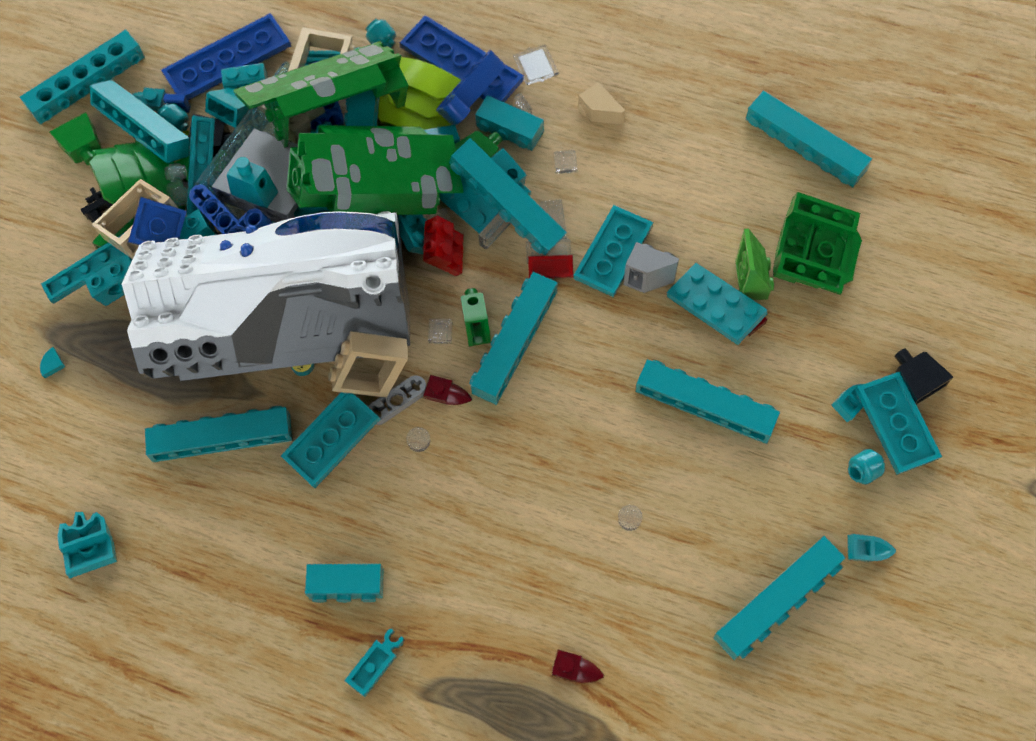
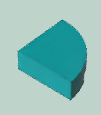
[40,347,65,378]

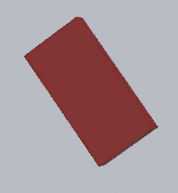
[528,255,574,279]

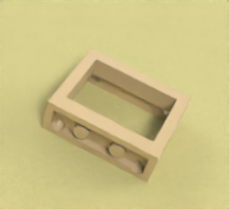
[288,27,356,71]
[92,179,178,259]
[328,331,408,398]

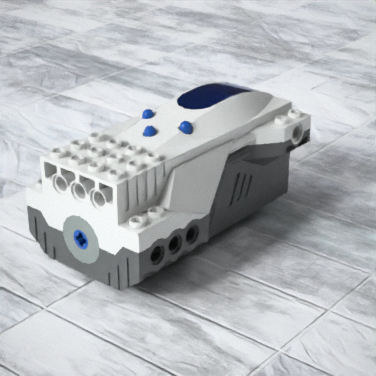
[122,211,410,381]

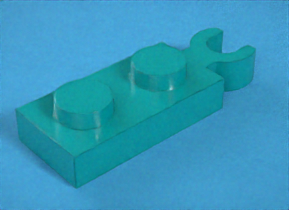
[344,628,405,697]

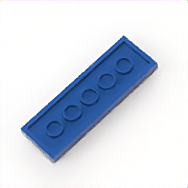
[161,13,291,100]
[399,15,524,102]

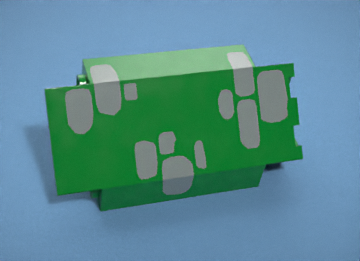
[233,41,409,148]
[286,125,464,215]

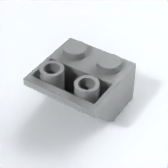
[623,242,679,293]

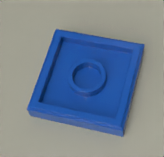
[128,197,187,245]

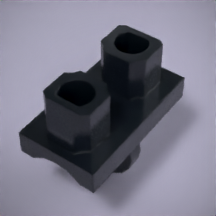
[80,187,113,223]

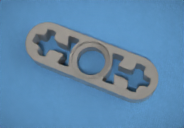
[368,376,426,425]

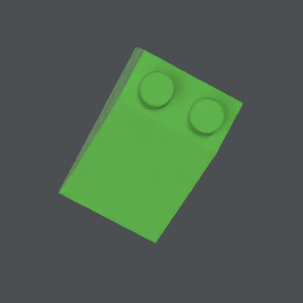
[735,229,774,300]

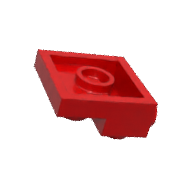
[423,215,464,276]

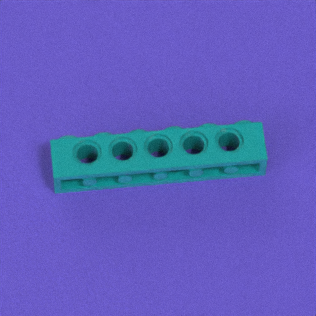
[20,29,145,125]
[84,209,218,306]

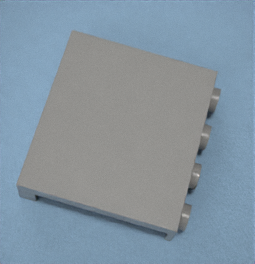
[212,129,298,222]

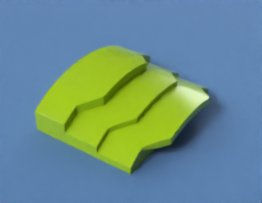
[378,57,461,130]

